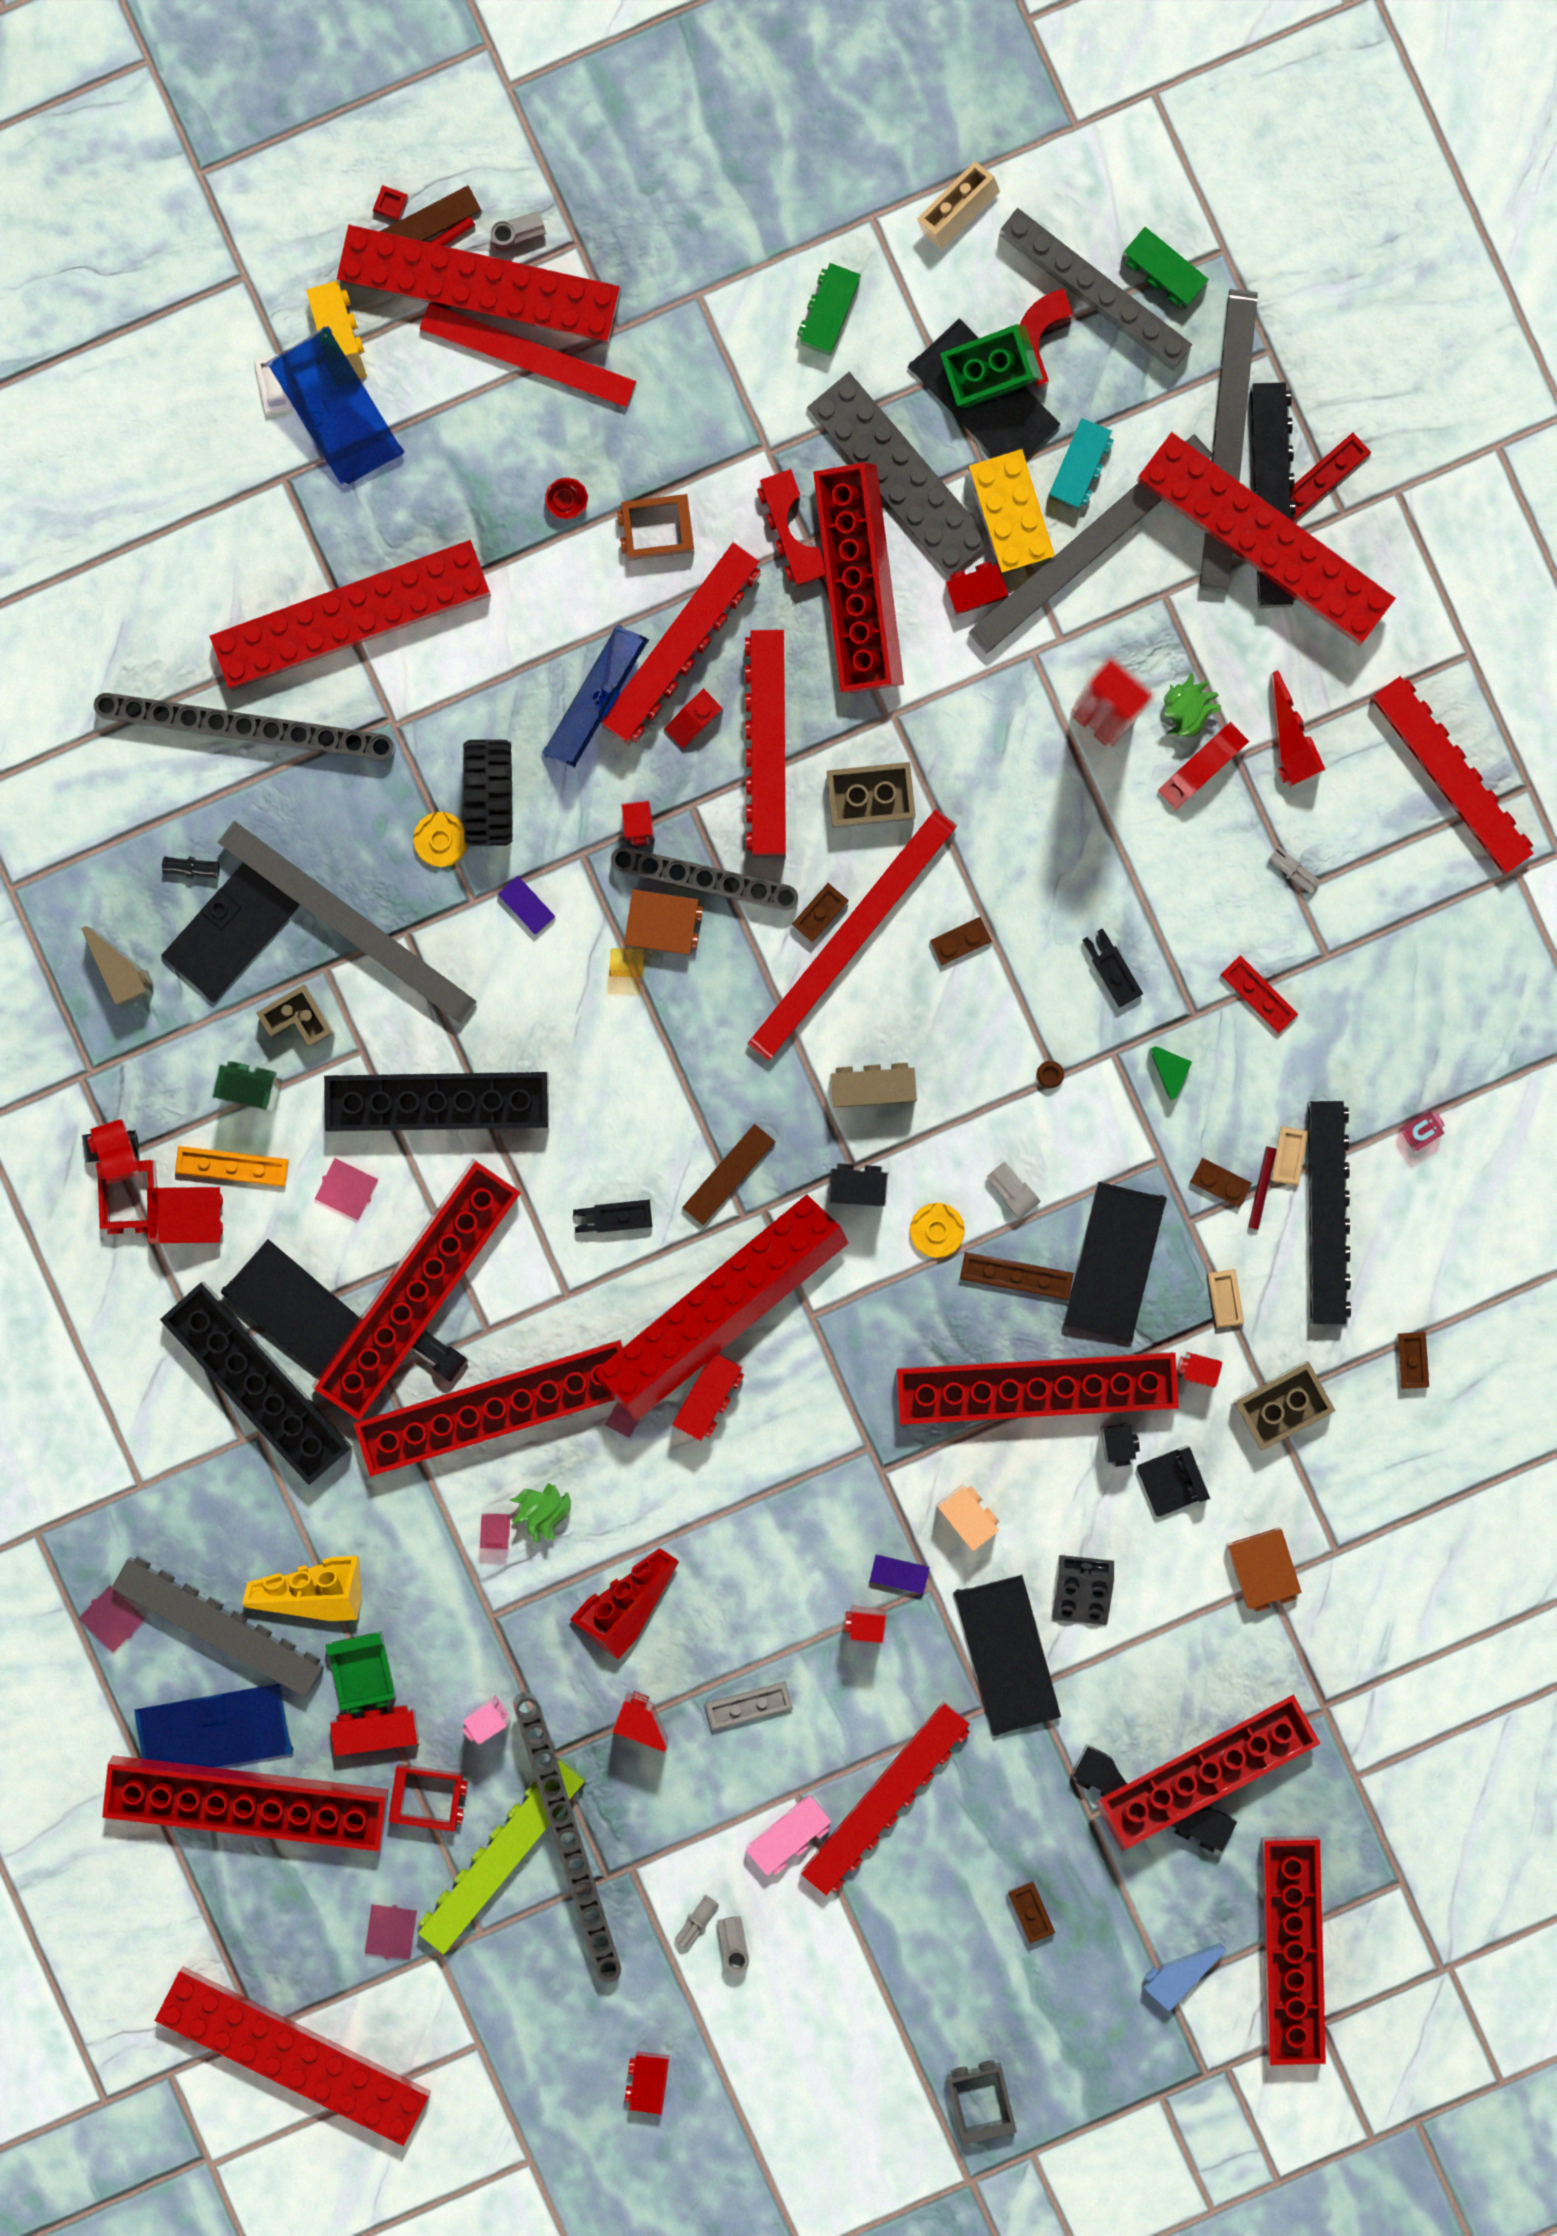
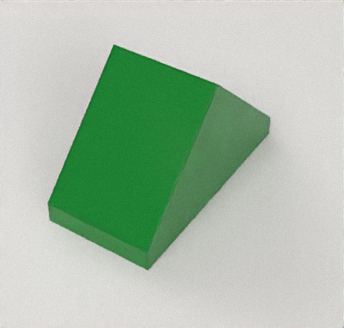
[1149,1046,1192,1100]

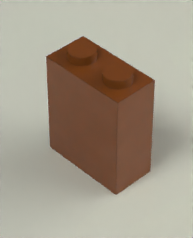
[624,889,703,956]
[1226,1527,1302,1612]

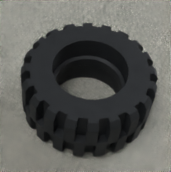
[463,739,513,846]

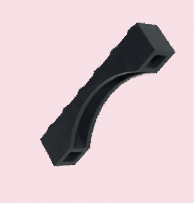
[1071,1744,1237,1853]

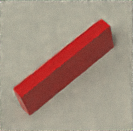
[1220,955,1298,1034]

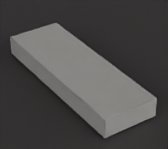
[705,1681,793,1730]

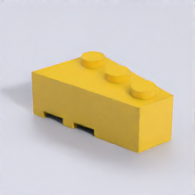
[306,280,367,386]

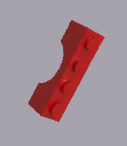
[756,469,826,587]

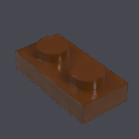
[792,883,849,943]
[930,917,992,965]
[1190,1158,1252,1208]
[1397,1331,1430,1389]
[1008,1880,1055,1944]

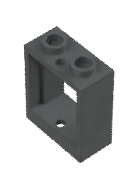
[946,2060,1017,2145]

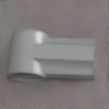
[491,211,546,251]
[986,1161,1041,1219]
[717,1916,749,1973]

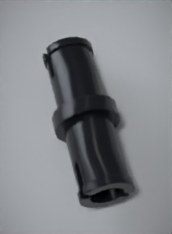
[162,856,220,879]

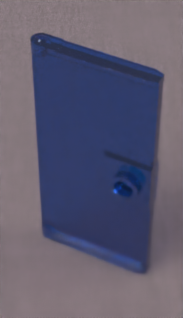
[267,326,405,487]
[542,625,649,768]
[134,1683,294,1767]

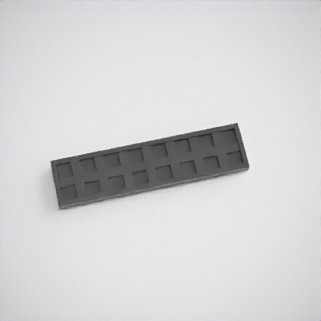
[807,372,990,577]

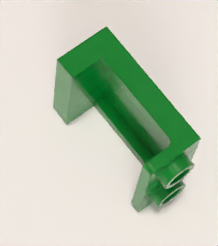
[325,1631,396,1714]

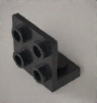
[1137,1445,1211,1517]
[1052,1555,1114,1625]

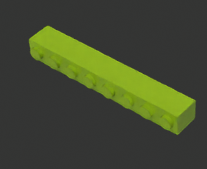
[418,1758,586,1955]

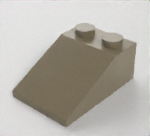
[81,926,154,1007]

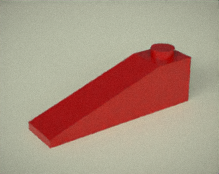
[1270,670,1326,787]
[570,1548,679,1660]

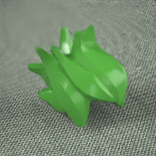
[1164,673,1221,737]
[509,1483,571,1542]

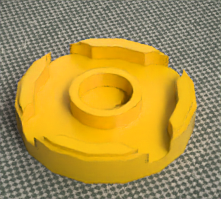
[413,812,468,867]
[909,1203,965,1258]

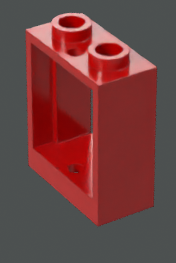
[97,1160,157,1234]
[388,1764,468,1832]

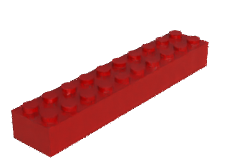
[336,224,621,343]
[1136,432,1396,646]
[209,540,492,691]
[1072,657,1154,747]
[312,1158,521,1421]
[594,1194,849,1421]
[353,1339,623,1477]
[896,1352,1179,1425]
[102,1755,389,1851]
[154,1966,431,2147]

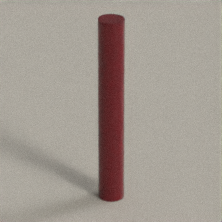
[1248,1146,1277,1230]

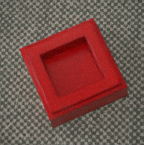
[372,185,409,222]

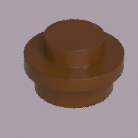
[1036,1061,1064,1088]

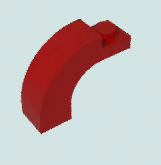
[1020,288,1073,389]
[1157,721,1250,810]

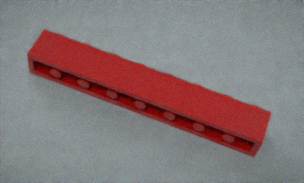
[1371,676,1534,875]
[801,1701,970,1896]

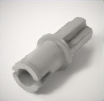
[1268,846,1320,893]
[675,1895,719,1948]

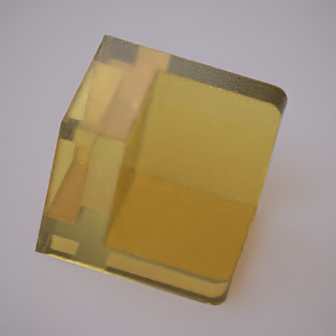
[609,948,644,978]

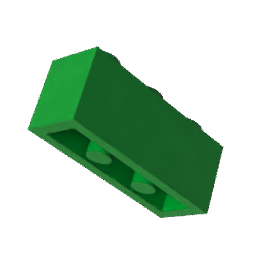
[1122,227,1209,309]
[797,263,861,356]

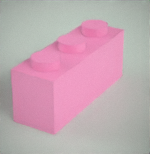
[462,1695,511,1745]
[746,1793,831,1876]

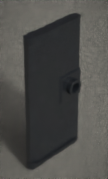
[907,318,1061,458]
[161,862,301,1003]
[1063,1182,1167,1343]
[220,1239,360,1375]
[953,1574,1062,1736]

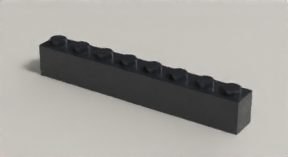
[1251,382,1296,608]
[1308,1101,1351,1324]

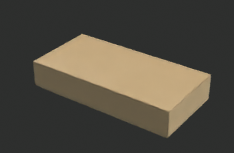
[1271,1126,1309,1186]
[1207,1269,1244,1328]

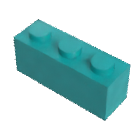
[1048,418,1114,511]

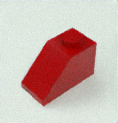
[664,688,723,749]

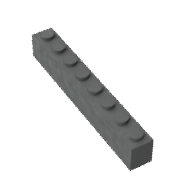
[999,207,1193,371]
[111,1556,324,1697]

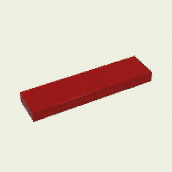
[1290,432,1371,522]

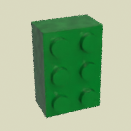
[940,324,1043,408]

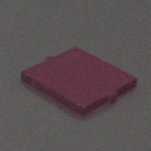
[315,1158,379,1220]
[78,1585,145,1652]
[365,1904,417,1959]

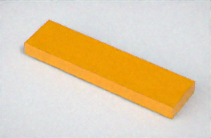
[175,1146,289,1187]

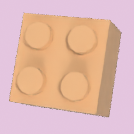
[937,1484,999,1551]

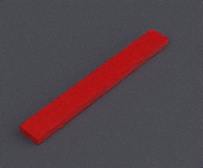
[419,303,637,408]

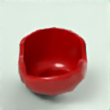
[545,477,588,519]

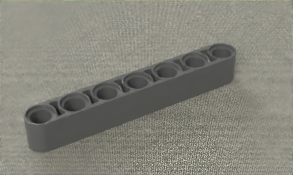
[611,847,798,911]

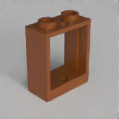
[617,494,695,561]

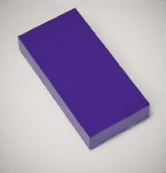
[498,876,556,935]
[869,1554,930,1594]

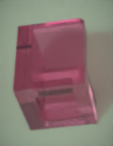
[480,1513,510,1549]

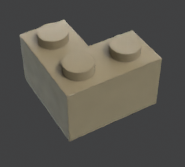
[256,984,335,1047]

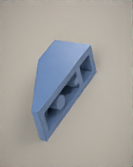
[1143,1943,1226,2012]

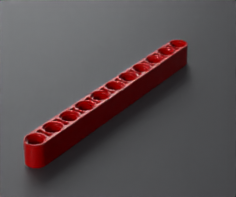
[747,809,958,1062]

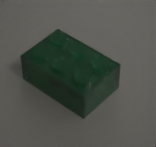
[212,1061,282,1111]

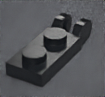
[1082,928,1143,1008]
[573,1199,653,1233]

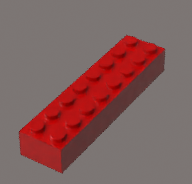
[813,462,904,694]
[600,542,761,746]
[745,630,786,857]
[1095,1694,1321,1851]
[1261,1836,1326,2065]

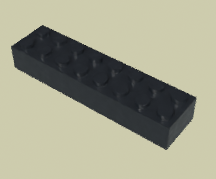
[324,1072,550,1132]
[159,1282,353,1485]

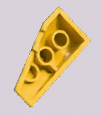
[242,1556,362,1621]

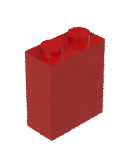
[147,1187,223,1244]

